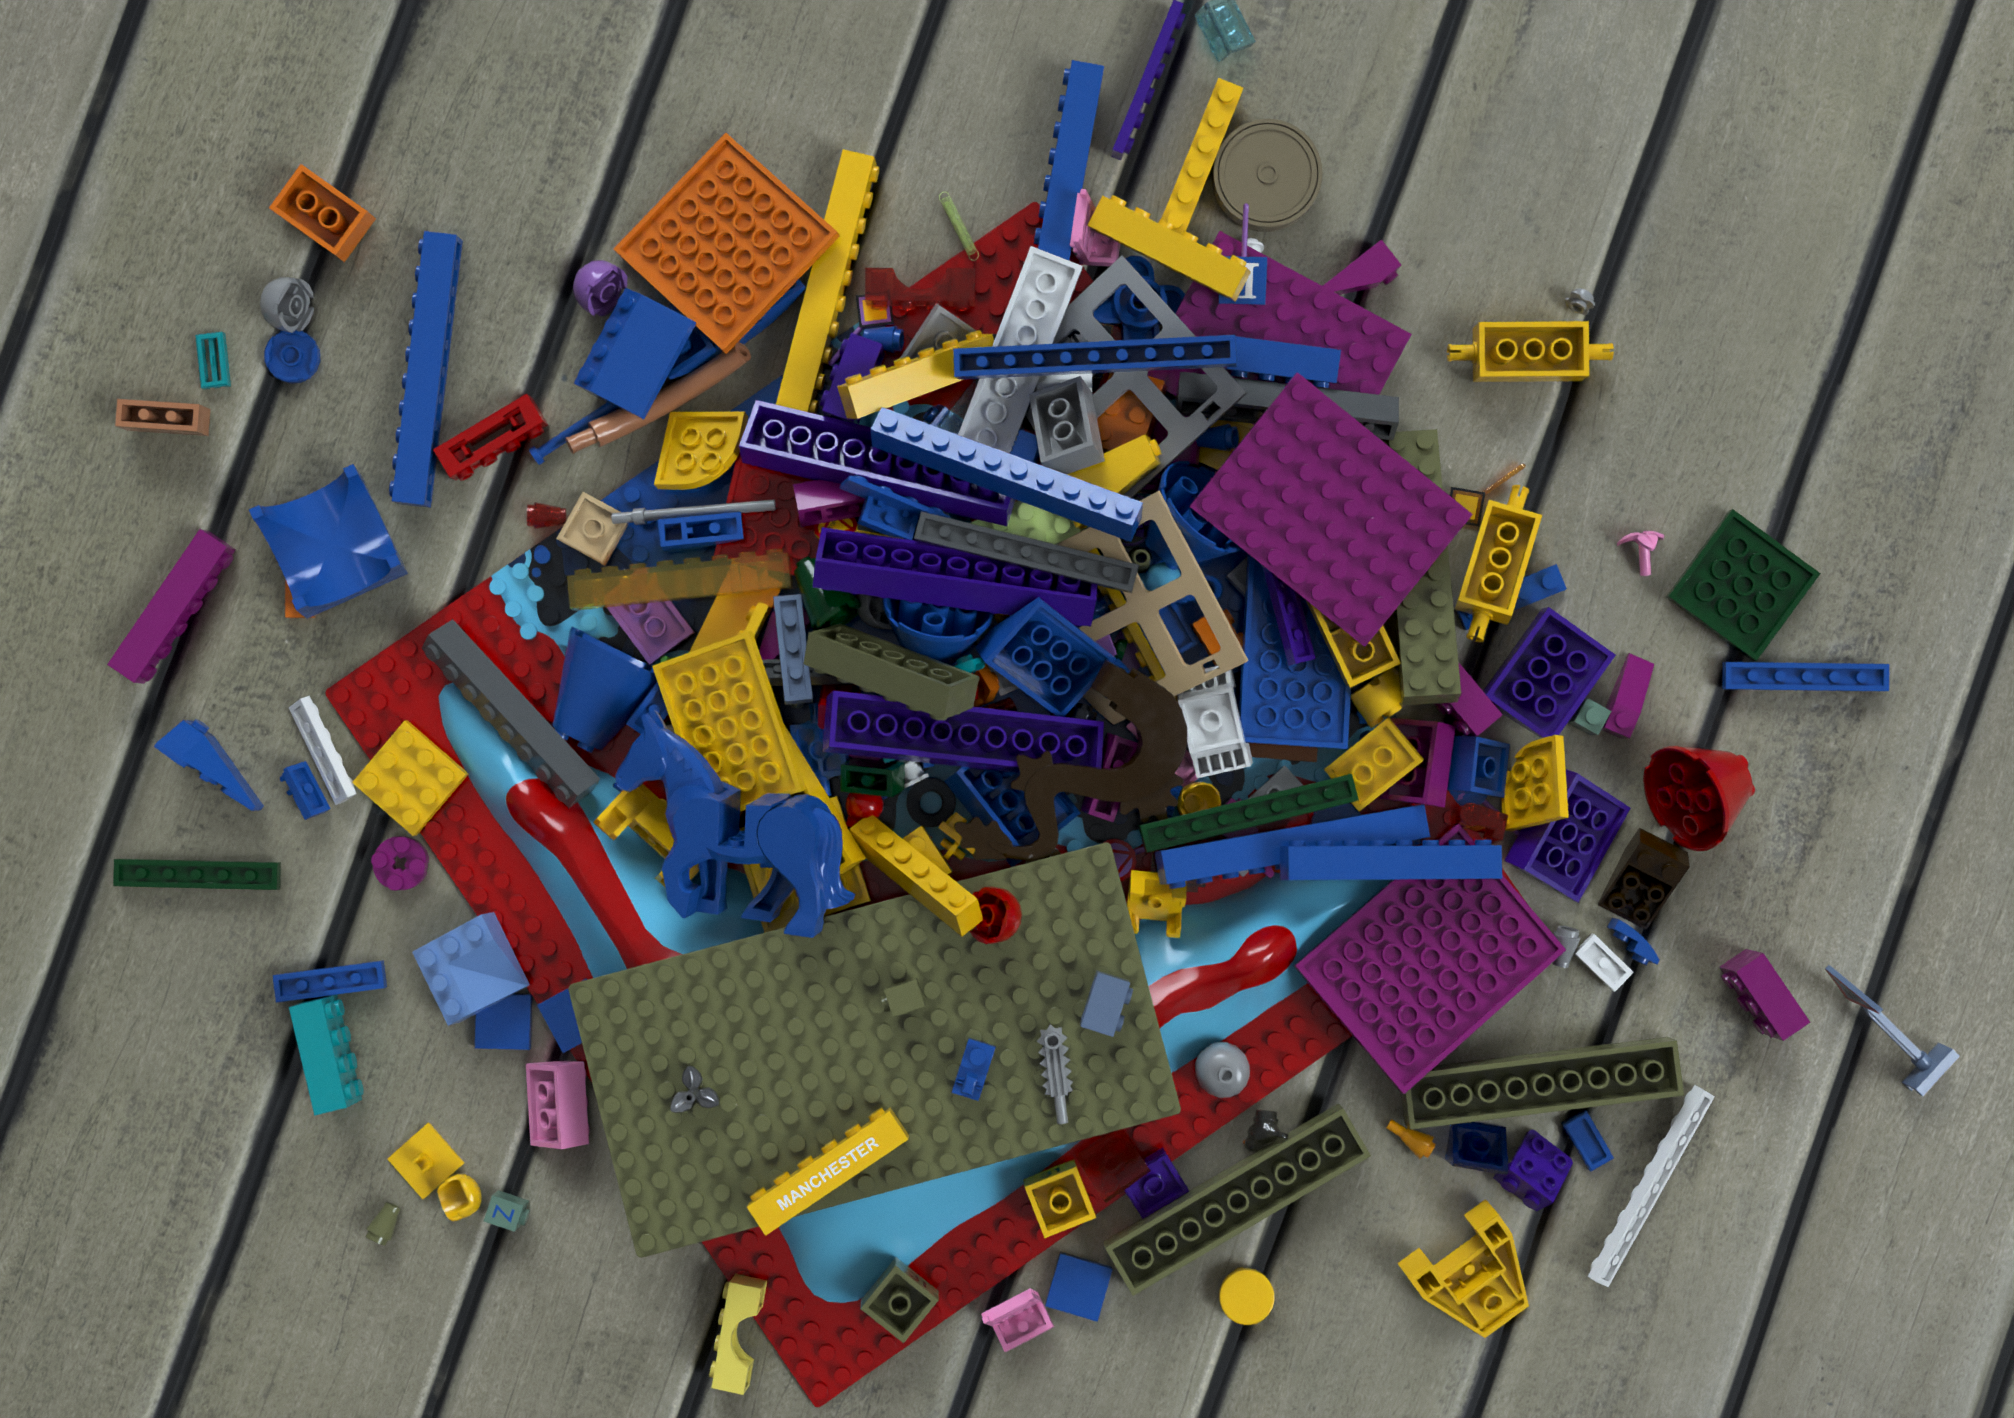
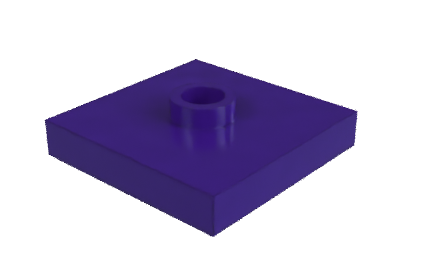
[1116,1148,1189,1219]

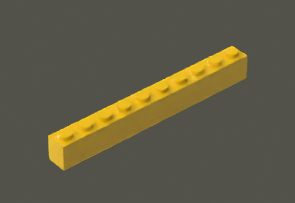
[776,149,880,414]

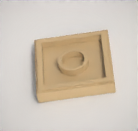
[556,492,629,566]

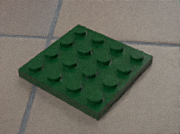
[1666,509,1821,661]

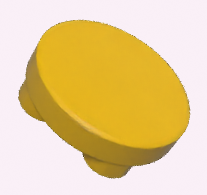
[1219,1267,1274,1325]

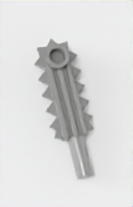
[1037,1024,1073,1124]

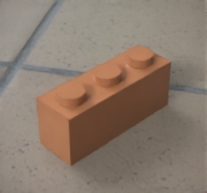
[115,399,211,436]

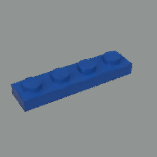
[1454,564,1567,631]
[273,960,387,1003]

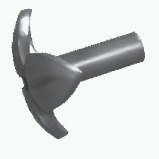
[670,1066,719,1113]

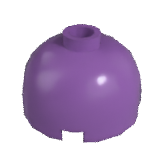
[573,260,628,316]

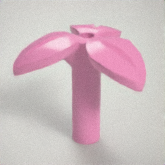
[1617,531,1664,576]

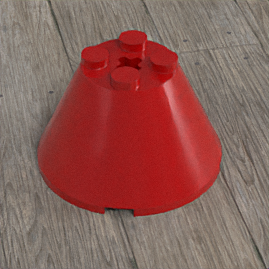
[1643,746,1755,851]

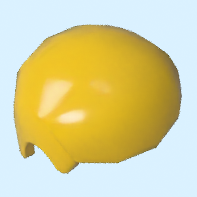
[1177,781,1221,815]

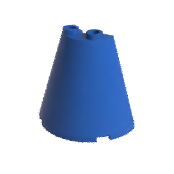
[553,626,657,753]

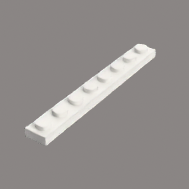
[1588,1085,1715,1287]

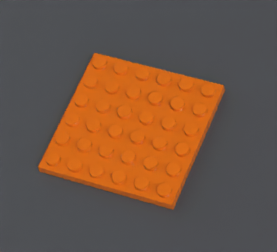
[613,133,840,354]

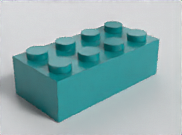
[289,995,364,1116]

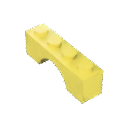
[709,1274,767,1395]

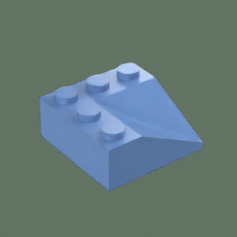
[412,912,530,1026]

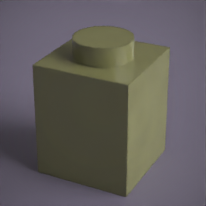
[881,978,926,1017]

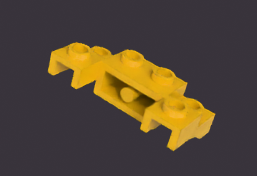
[593,784,699,887]

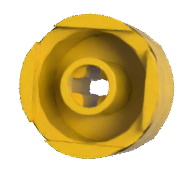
[1351,667,1404,728]

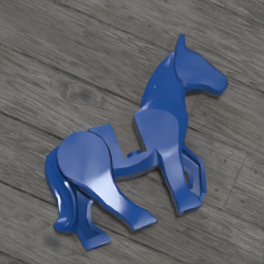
[615,710,855,938]

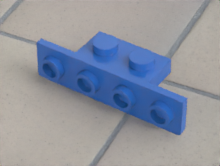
[840,476,950,540]

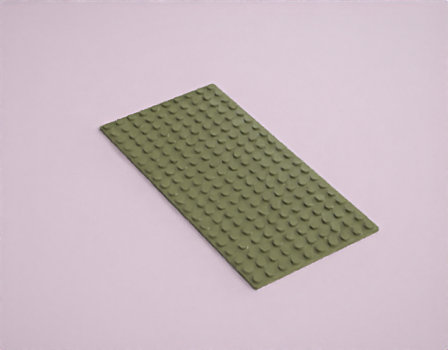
[568,843,1181,1258]

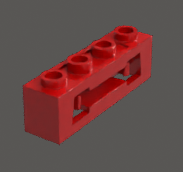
[433,394,549,481]

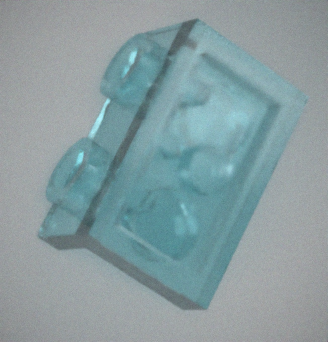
[1195,0,1256,62]

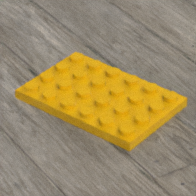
[652,631,806,812]

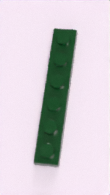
[113,859,281,890]

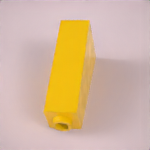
[1067,435,1162,529]

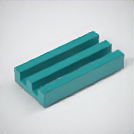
[195,332,231,390]

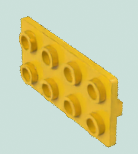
[690,562,783,652]

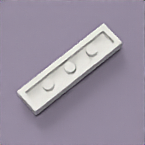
[289,696,357,805]

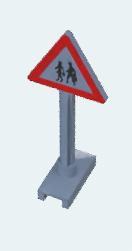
[1825,965,1960,1096]

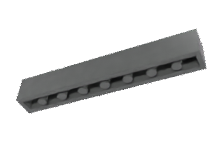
[1175,372,1399,440]
[421,619,600,808]

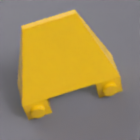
[1397,1199,1529,1338]

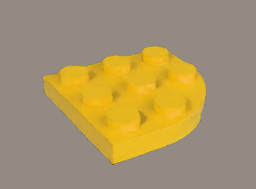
[654,411,748,490]
[1501,735,1569,831]

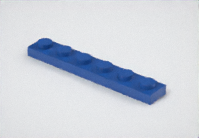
[1722,662,1889,692]

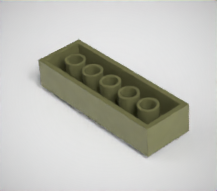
[803,623,979,720]

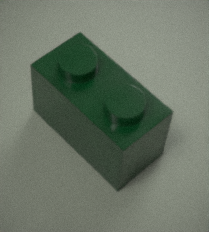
[841,758,905,797]

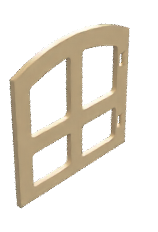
[1056,490,1249,725]

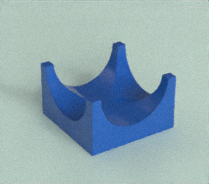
[249,464,408,619]

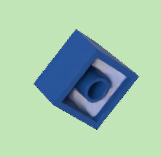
[1447,736,1510,798]

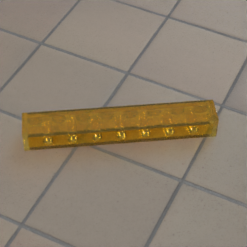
[567,549,793,611]

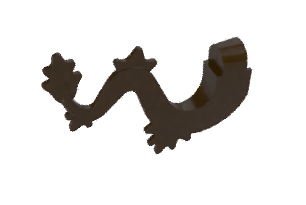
[954,659,1187,864]

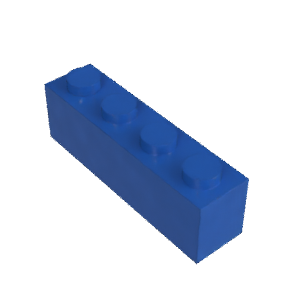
[1225,336,1341,388]

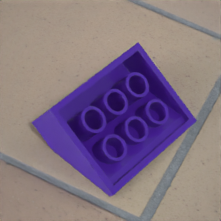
[1483,607,1616,738]
[1504,769,1631,903]

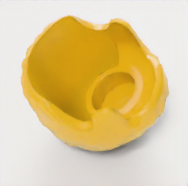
[437,1174,482,1221]

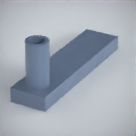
[773,594,813,708]

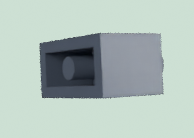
[1080,970,1133,1037]

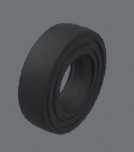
[906,778,956,827]

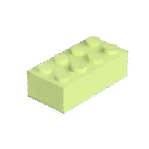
[970,501,1082,544]

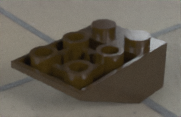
[1598,828,1690,930]

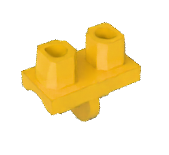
[938,812,975,860]

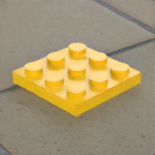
[352,720,469,836]

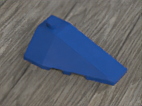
[154,719,264,811]

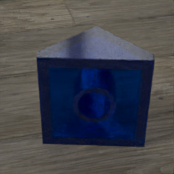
[1445,1122,1508,1175]

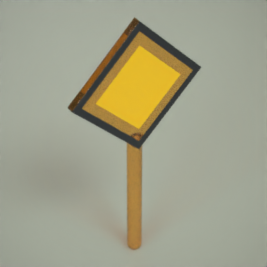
[1449,463,1526,527]

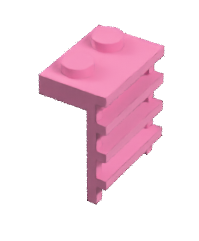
[1070,189,1120,267]
[981,1288,1054,1352]

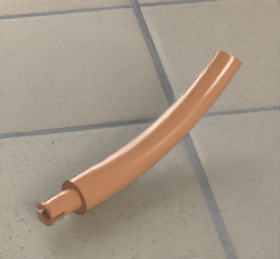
[565,342,751,454]

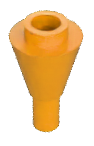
[1386,1119,1436,1159]

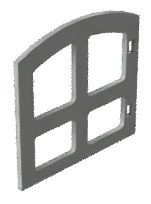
[1026,255,1247,498]

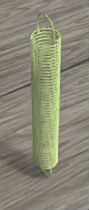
[939,192,979,261]

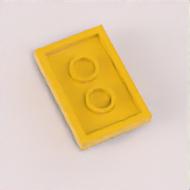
[1324,717,1424,812]

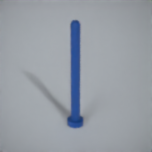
[528,402,618,465]

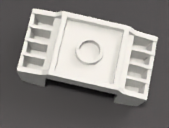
[1177,666,1253,778]

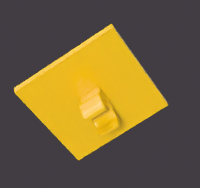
[387,1122,465,1199]

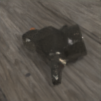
[1243,1110,1289,1152]

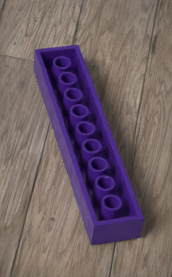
[739,400,1016,527]
[813,527,1097,627]
[822,691,1104,773]

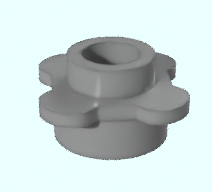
[1564,288,1595,315]

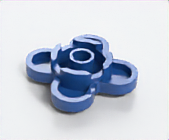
[1094,256,1185,340]

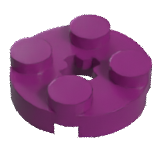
[371,836,429,891]

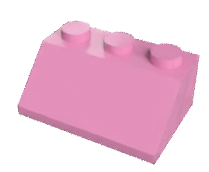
[526,1060,590,1149]

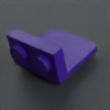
[1493,1130,1573,1211]

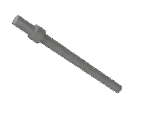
[612,499,776,525]

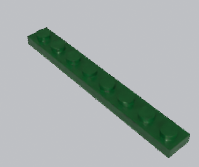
[1138,774,1359,853]

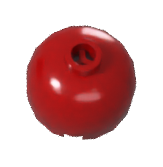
[970,887,1022,944]

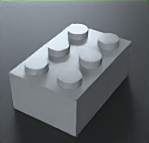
[1029,376,1105,474]

